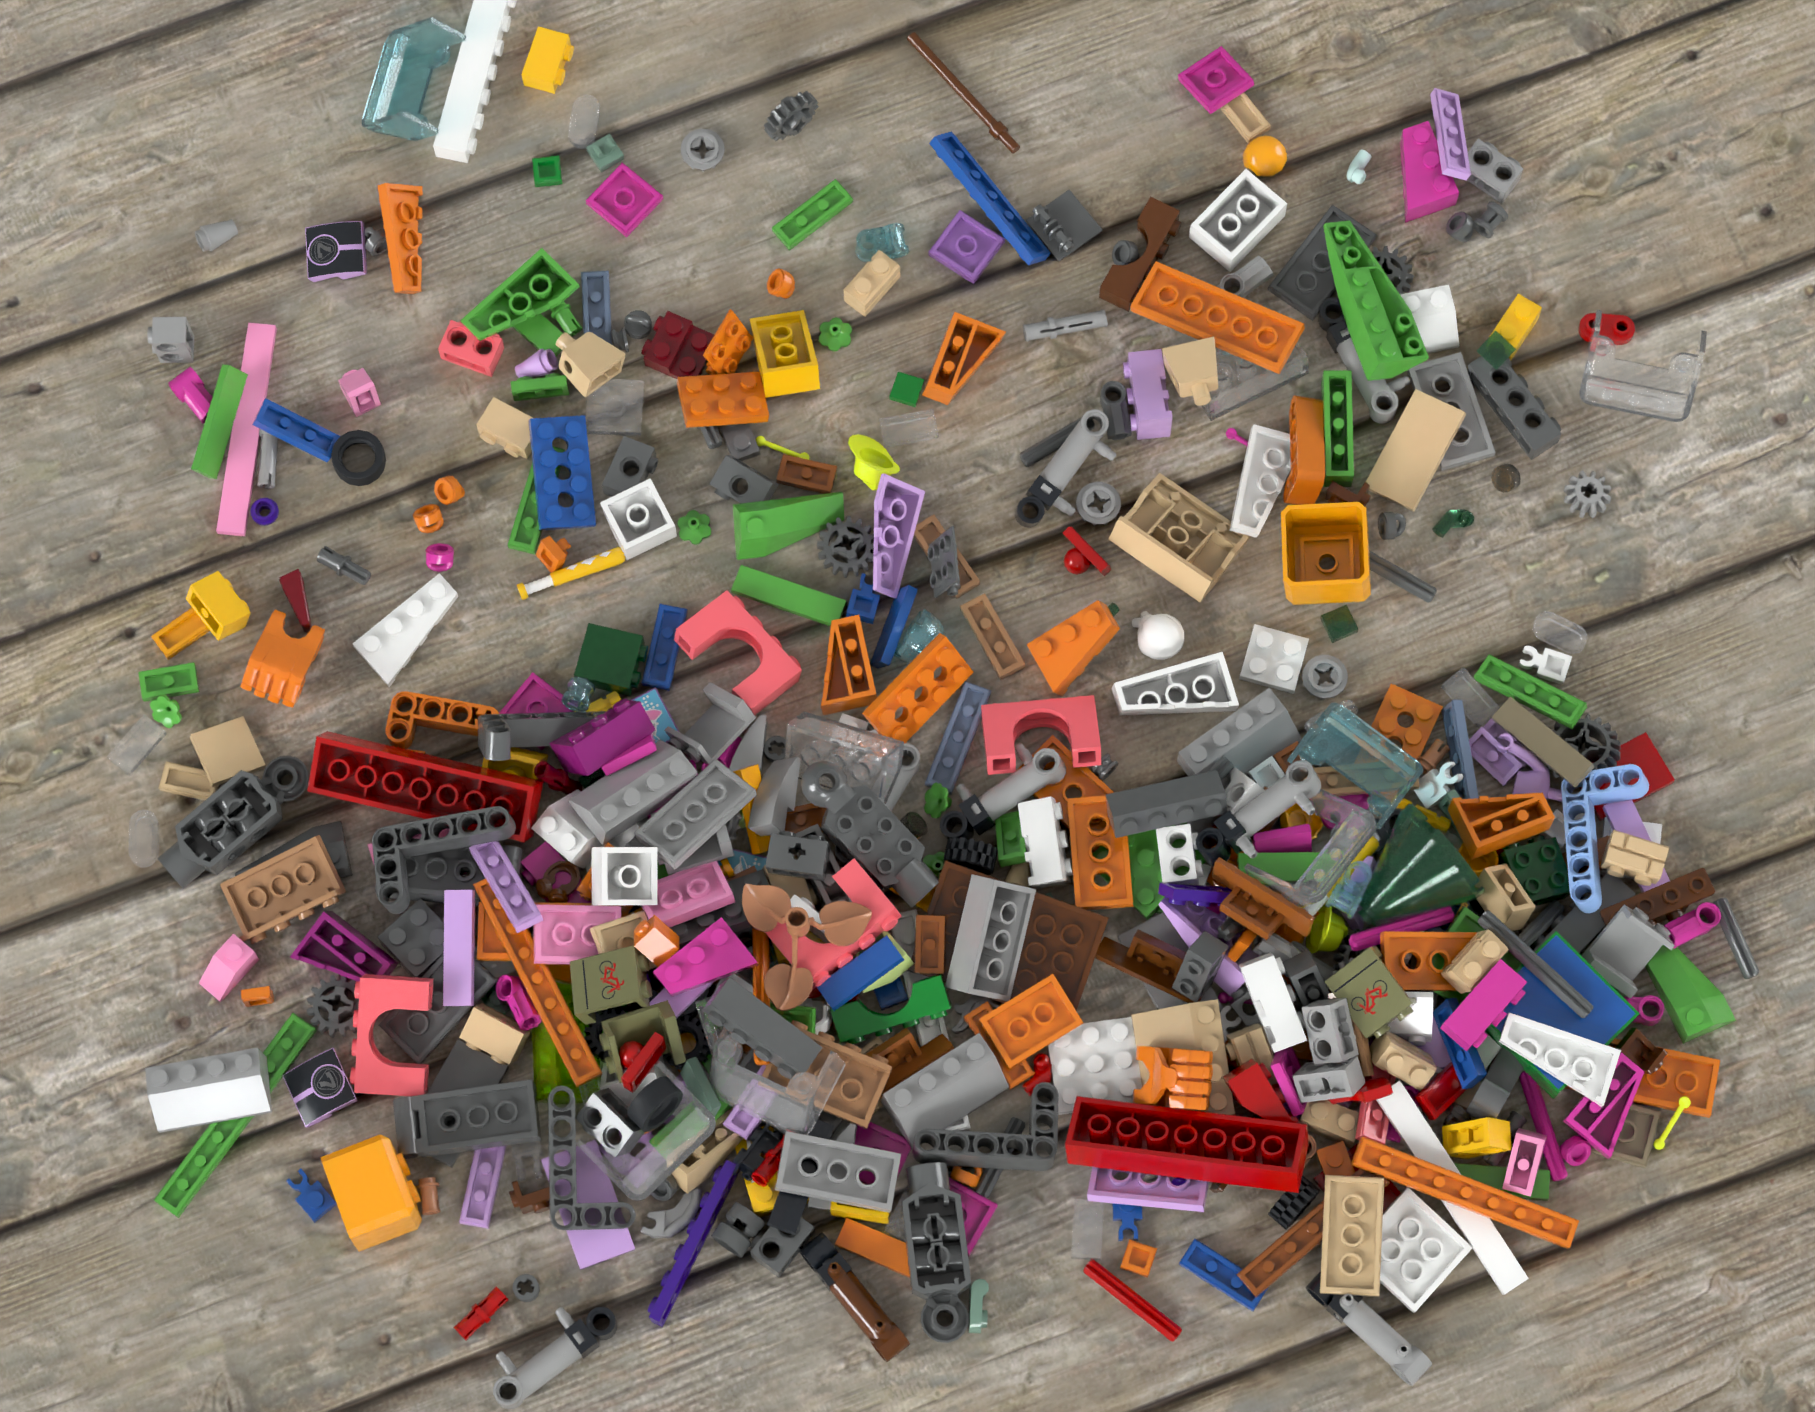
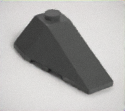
[235,821,353,878]

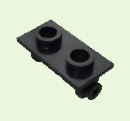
[732,1120,783,1181]

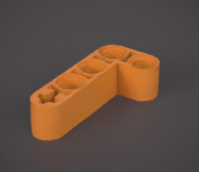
[1283,395,1325,505]
[385,691,499,749]

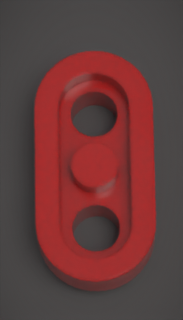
[1578,313,1635,345]

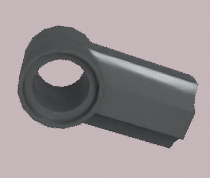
[1100,381,1132,440]

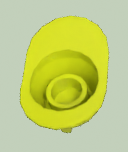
[848,434,900,490]
[1306,900,1348,954]

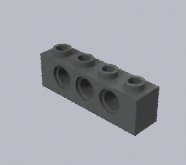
[1467,347,1561,460]

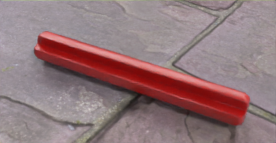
[1083,1259,1182,1342]

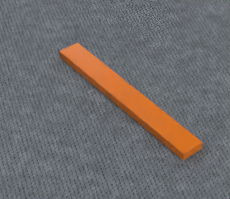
[473,878,602,1088]
[1351,1136,1579,1249]

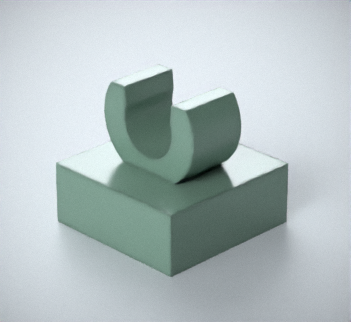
[586,134,624,172]

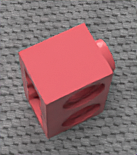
[438,320,504,377]

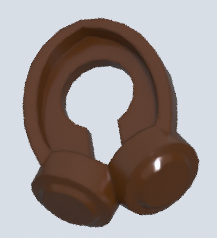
[536,861,580,903]

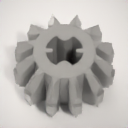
[1564,470,1611,519]

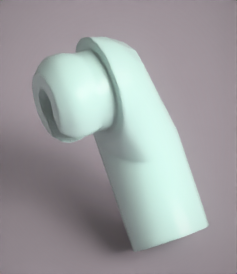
[1347,149,1372,184]

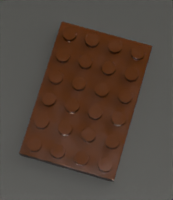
[907,861,1109,1011]

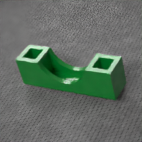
[830,974,952,1044]

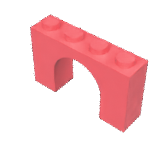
[674,590,802,715]
[981,695,1101,775]
[765,859,902,990]
[350,974,434,1096]

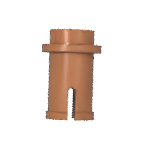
[1417,739,1450,775]
[416,1177,441,1215]

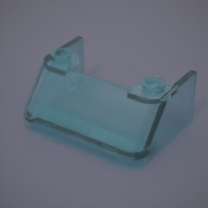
[362,17,467,141]
[1287,702,1423,830]

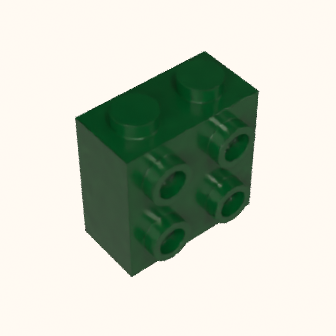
[574,623,648,696]
[1498,836,1570,906]

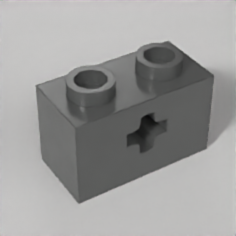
[765,831,831,881]

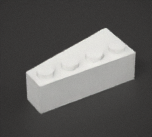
[1111,652,1239,715]

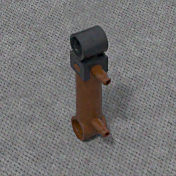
[799,1232,910,1363]

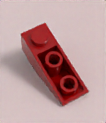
[1223,1059,1300,1124]

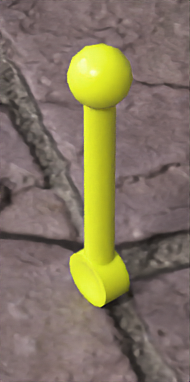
[755,436,810,460]
[1653,1096,1691,1150]

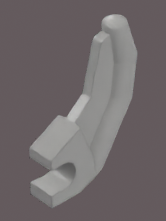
[641,1188,702,1238]

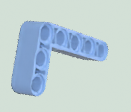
[1561,764,1649,913]

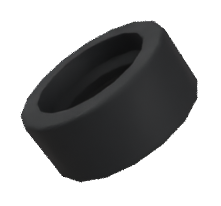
[331,430,386,486]
[627,1076,683,1132]

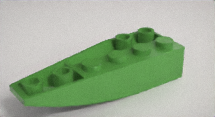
[1323,220,1429,381]

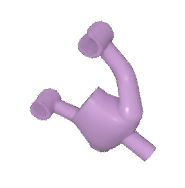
[1496,733,1562,802]

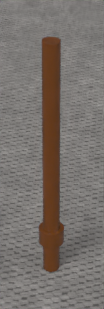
[907,32,1020,154]

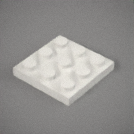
[1048,1017,1142,1115]
[1380,1187,1473,1313]

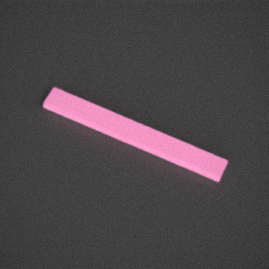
[216,323,277,536]

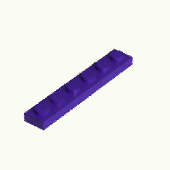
[648,1160,740,1327]

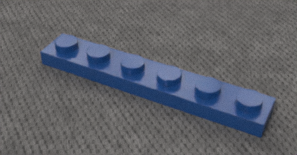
[929,131,1051,266]

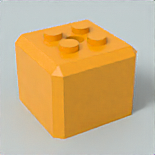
[1281,502,1371,605]
[320,1134,422,1252]

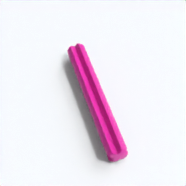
[1348,906,1455,951]
[1519,1071,1568,1182]

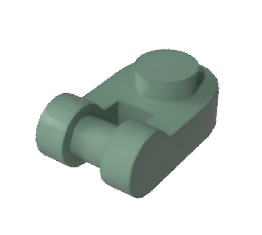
[968,1279,989,1334]

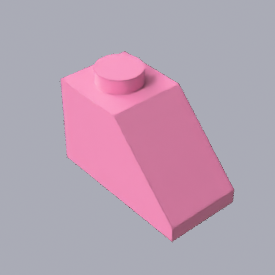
[338,368,381,417]
[199,934,259,1002]
[1502,1128,1547,1196]

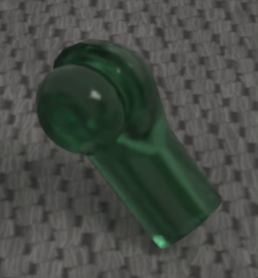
[1432,509,1475,538]

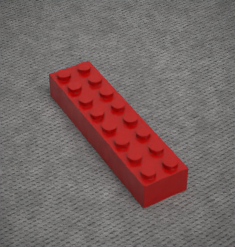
[307,731,543,842]
[1065,1096,1309,1193]

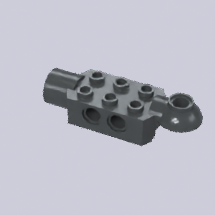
[157,755,309,889]
[801,761,939,908]
[901,1162,971,1343]

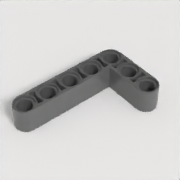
[478,711,607,761]
[372,806,516,914]
[1465,1047,1523,1119]
[912,1082,1058,1171]
[548,1086,636,1230]

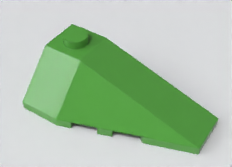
[460,248,580,341]
[733,492,845,560]
[1645,945,1736,1044]

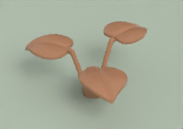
[742,884,872,1011]

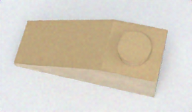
[668,1108,743,1194]

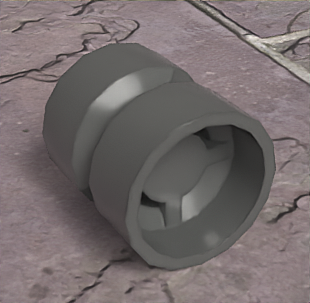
[711,1202,765,1257]

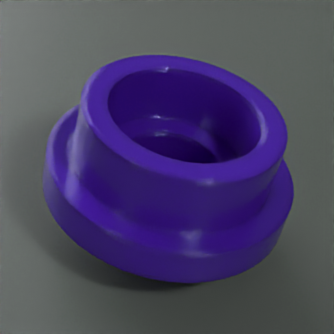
[251,498,279,526]

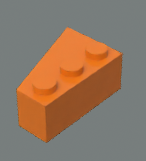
[922,312,1006,405]
[1027,600,1120,696]
[821,615,877,715]
[1448,792,1555,860]

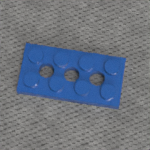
[529,415,596,531]

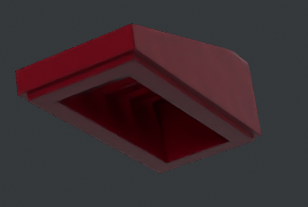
[279,569,312,633]

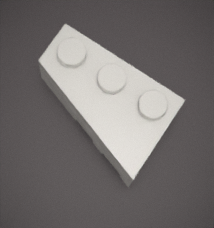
[1018,796,1073,889]
[1238,952,1307,1053]

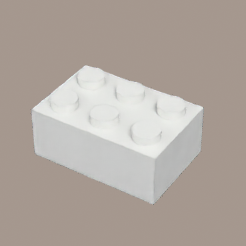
[1189,169,1287,272]

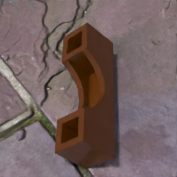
[1099,196,1182,312]

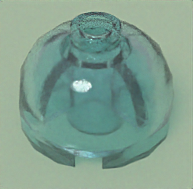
[894,608,945,664]

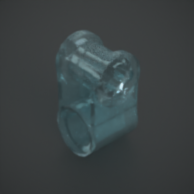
[855,223,910,262]
[1325,861,1372,919]

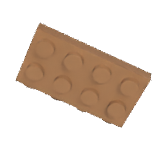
[220,835,346,944]
[759,1020,892,1129]

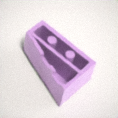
[1123,349,1172,440]

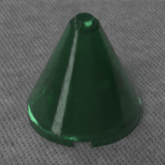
[1357,804,1485,926]

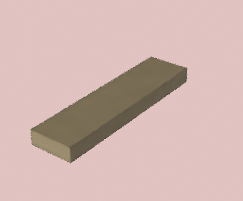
[1491,696,1594,788]

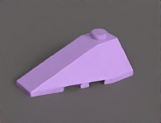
[873,474,925,598]
[1158,897,1260,996]

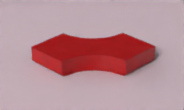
[1328,1077,1393,1104]

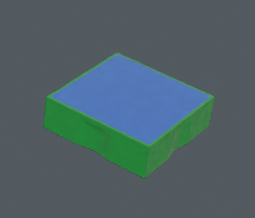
[1485,931,1640,1099]

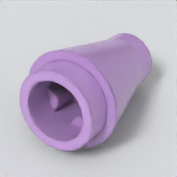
[515,349,558,378]

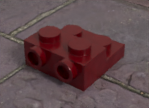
[641,311,714,379]

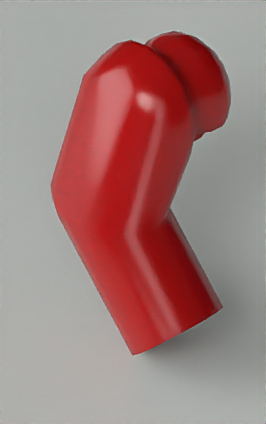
[1022,1053,1052,1097]

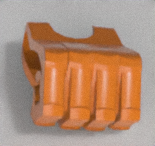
[240,610,325,708]
[1133,1046,1213,1110]

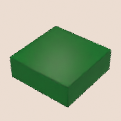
[532,156,563,187]
[889,372,924,408]

